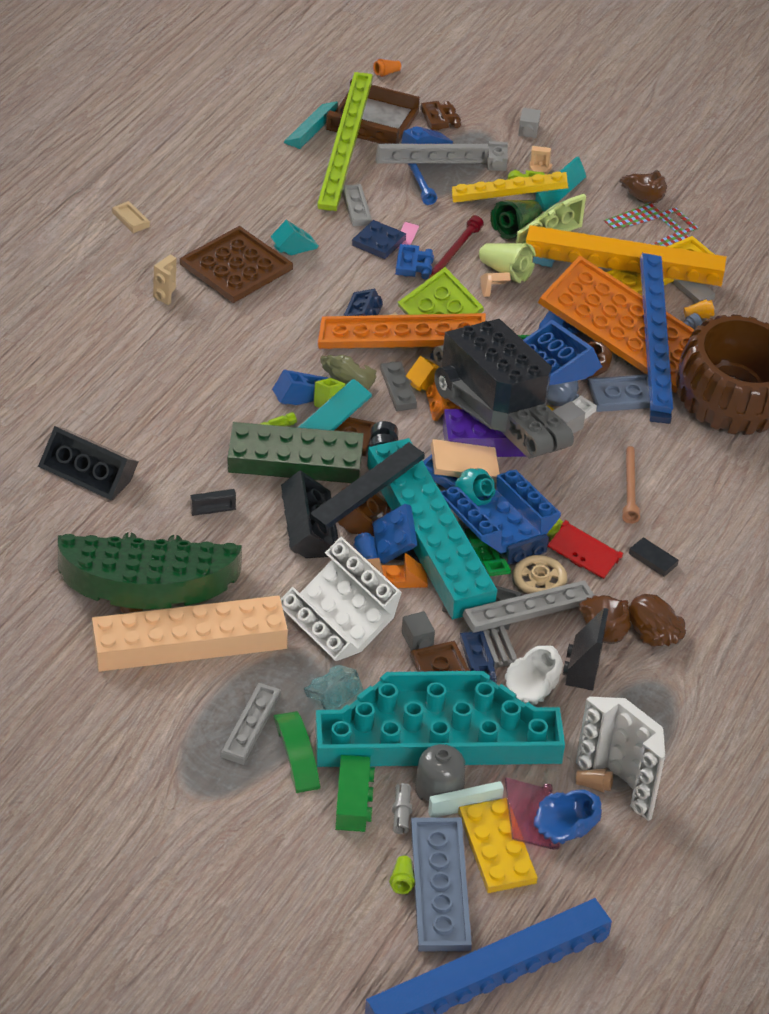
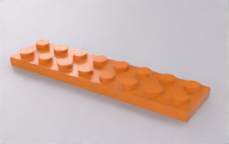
[318,313,486,349]

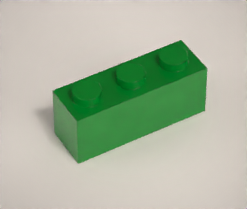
[335,755,375,832]

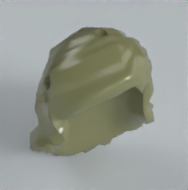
[320,355,377,390]

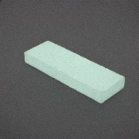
[428,781,504,818]

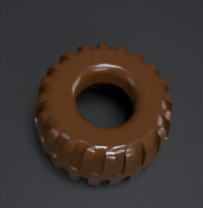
[676,314,769,435]

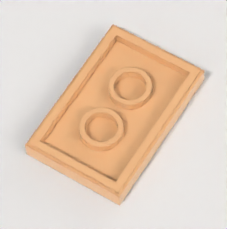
[431,439,499,482]

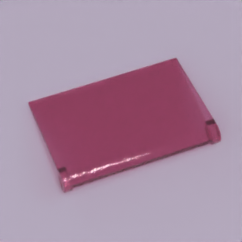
[505,778,560,850]

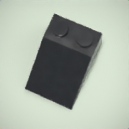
[562,608,609,691]

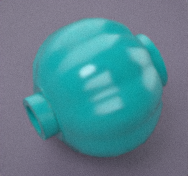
[455,468,495,506]

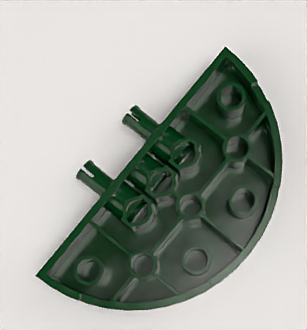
[58,532,242,609]

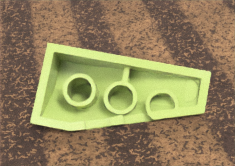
[516,194,586,243]

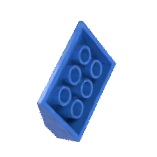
[523,320,602,386]

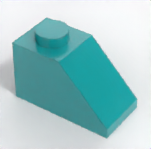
[270,219,319,256]

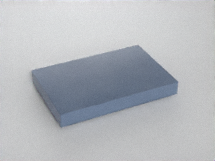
[587,375,650,412]

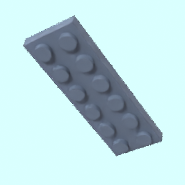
[411,818,472,951]

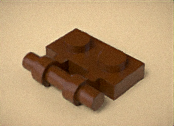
[420,101,461,130]

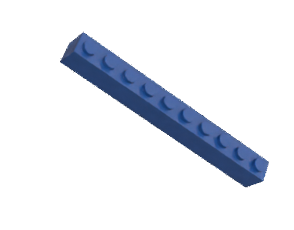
[365,898,612,1014]

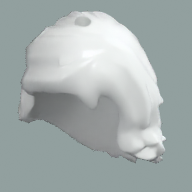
[505,646,563,705]

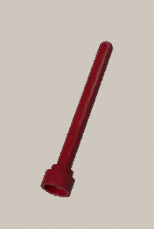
[431,215,484,276]

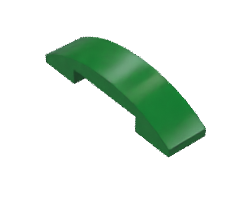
[465,528,511,577]
[274,711,321,793]

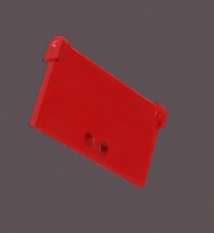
[547,520,624,579]

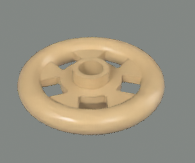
[513,555,567,594]

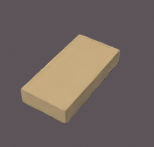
[112,201,150,233]

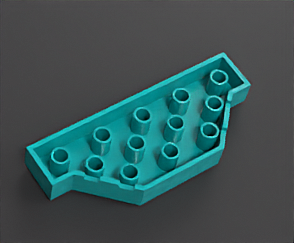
[315,671,565,767]

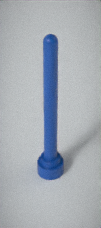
[408,163,437,205]

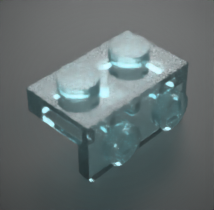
[303,665,363,710]

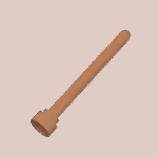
[622,446,640,524]

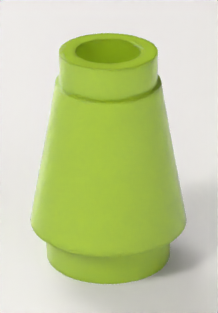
[389,856,415,894]

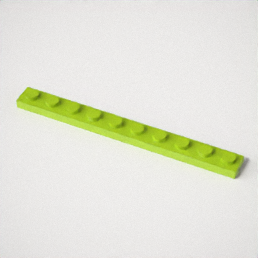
[317,72,373,211]

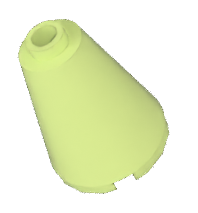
[479,243,536,283]

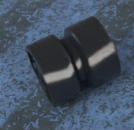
[370,421,398,447]

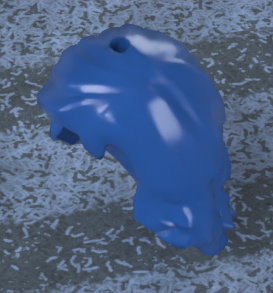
[533,789,602,844]

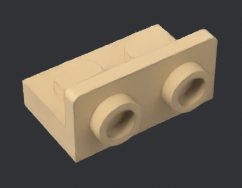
[153,254,177,305]

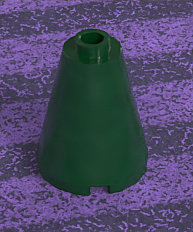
[490,200,542,239]

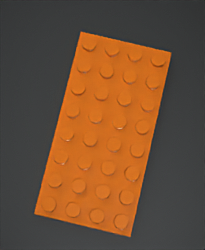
[538,255,694,393]

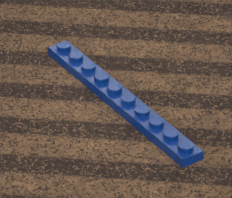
[640,253,673,414]

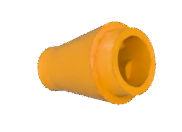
[683,299,715,319]

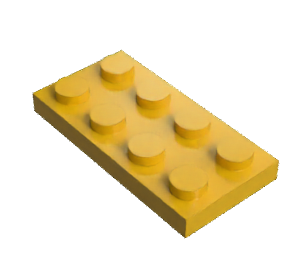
[458,798,538,893]

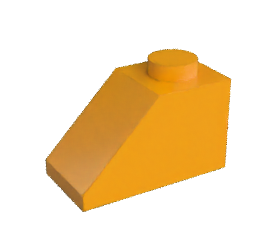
[406,356,439,391]

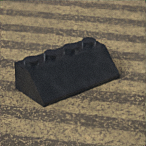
[38,426,139,500]
[281,470,338,559]

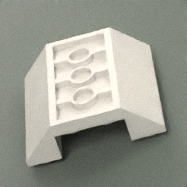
[280,536,402,661]
[576,697,665,821]

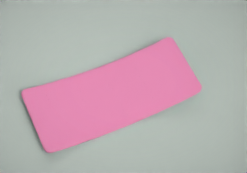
[398,222,419,249]

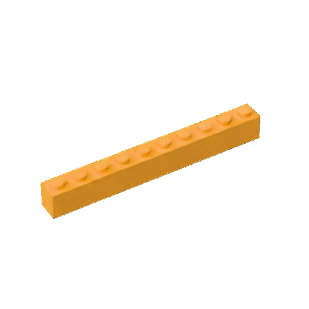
[526,225,727,287]

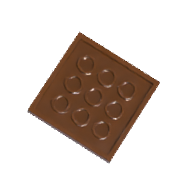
[180,226,293,303]

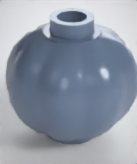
[547,380,579,406]

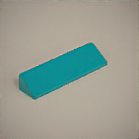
[284,101,338,149]
[535,156,586,212]
[298,379,372,431]

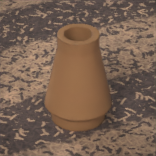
[576,768,613,793]

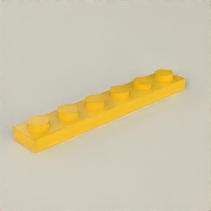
[452,172,568,203]

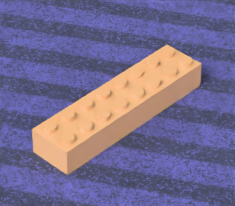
[92,595,288,672]

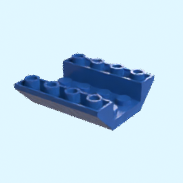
[440,470,561,553]

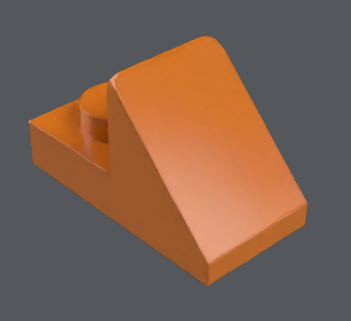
[381,553,428,588]

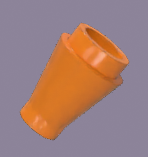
[373,59,401,77]

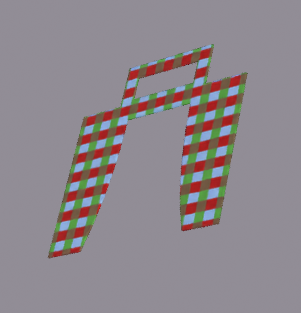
[603,203,699,247]

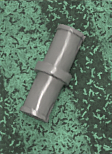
[392,783,412,834]

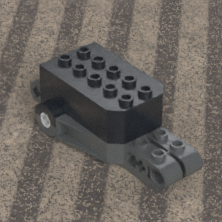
[434,318,574,459]

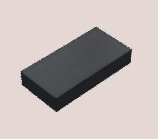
[190,489,236,516]
[629,537,679,577]

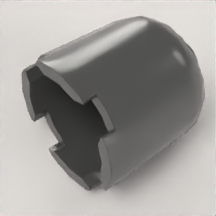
[415,744,465,802]

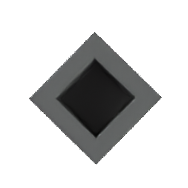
[401,611,435,651]

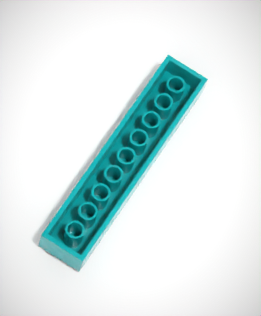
[367,438,497,620]

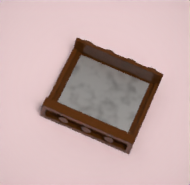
[326,79,420,144]

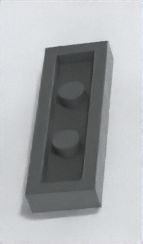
[381,361,417,411]

